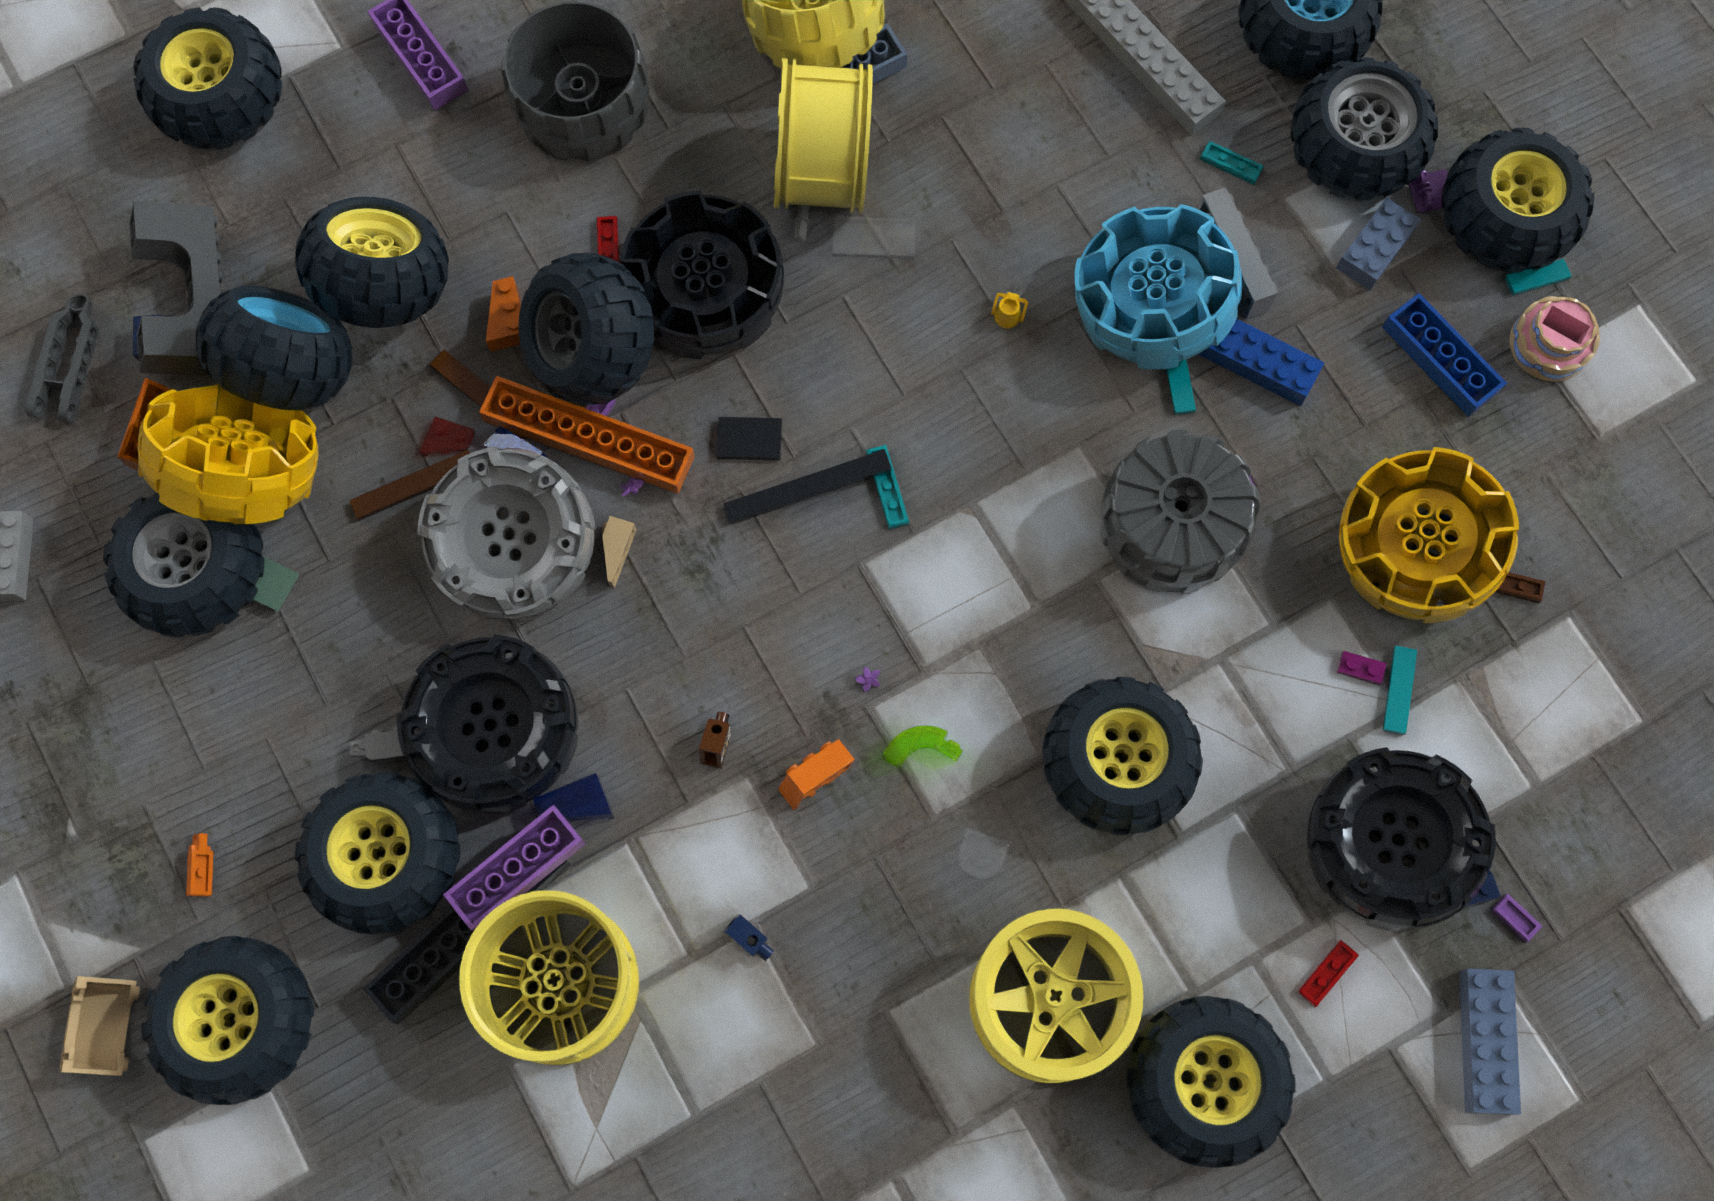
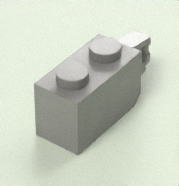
[349,727,407,764]

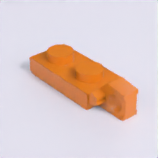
[186,833,213,897]

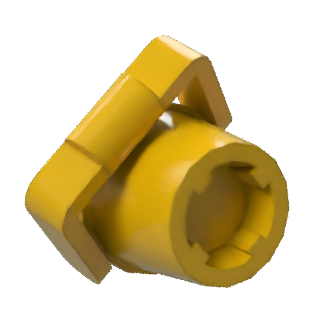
[991,292,1028,329]

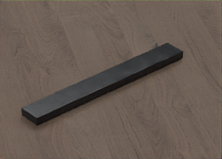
[723,449,892,525]

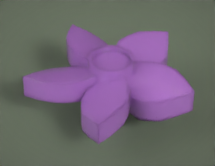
[620,477,644,496]
[855,666,880,692]

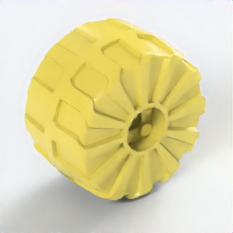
[741,0,885,68]

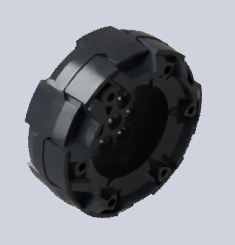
[620,190,784,359]
[397,634,578,814]
[1307,747,1496,932]

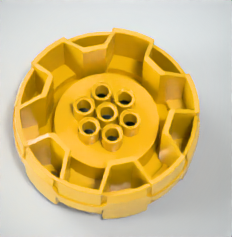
[137,384,319,524]
[1339,447,1519,623]

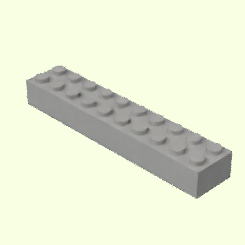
[1064,0,1226,136]

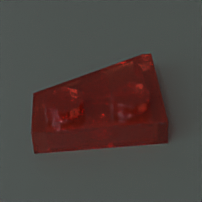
[419,417,475,456]

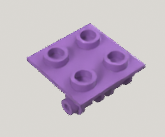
[1409,169,1448,213]

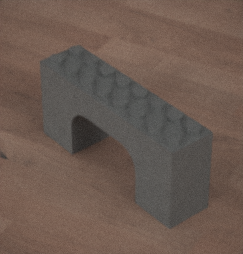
[129,201,223,375]

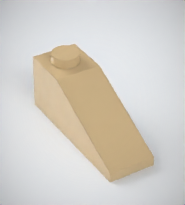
[601,516,636,588]

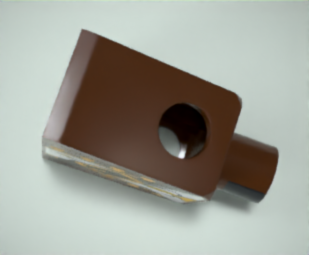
[699,712,731,769]

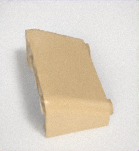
[59,976,140,1076]

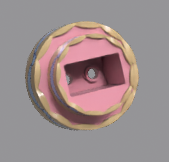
[1509,296,1600,381]

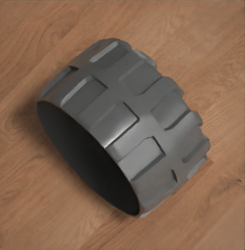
[502,1,649,161]
[1100,430,1260,594]

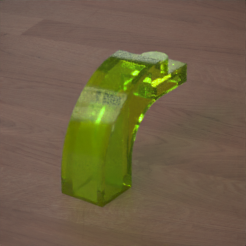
[882,725,963,769]

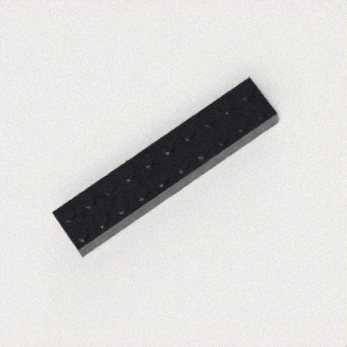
[363,860,571,1025]

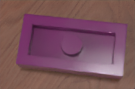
[1337,651,1387,686]

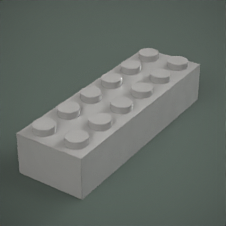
[1198,187,1278,319]

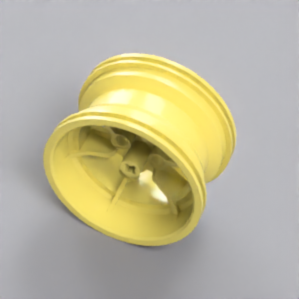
[969,909,1144,1083]

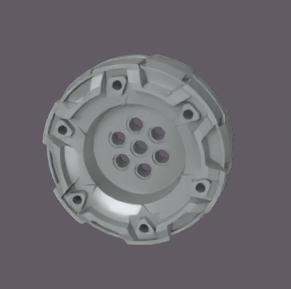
[418,447,596,619]

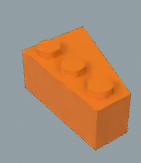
[486,276,521,352]
[778,739,855,810]

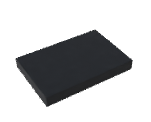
[717,417,782,460]

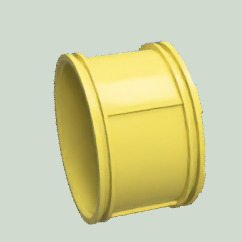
[774,58,873,214]
[459,890,639,1065]

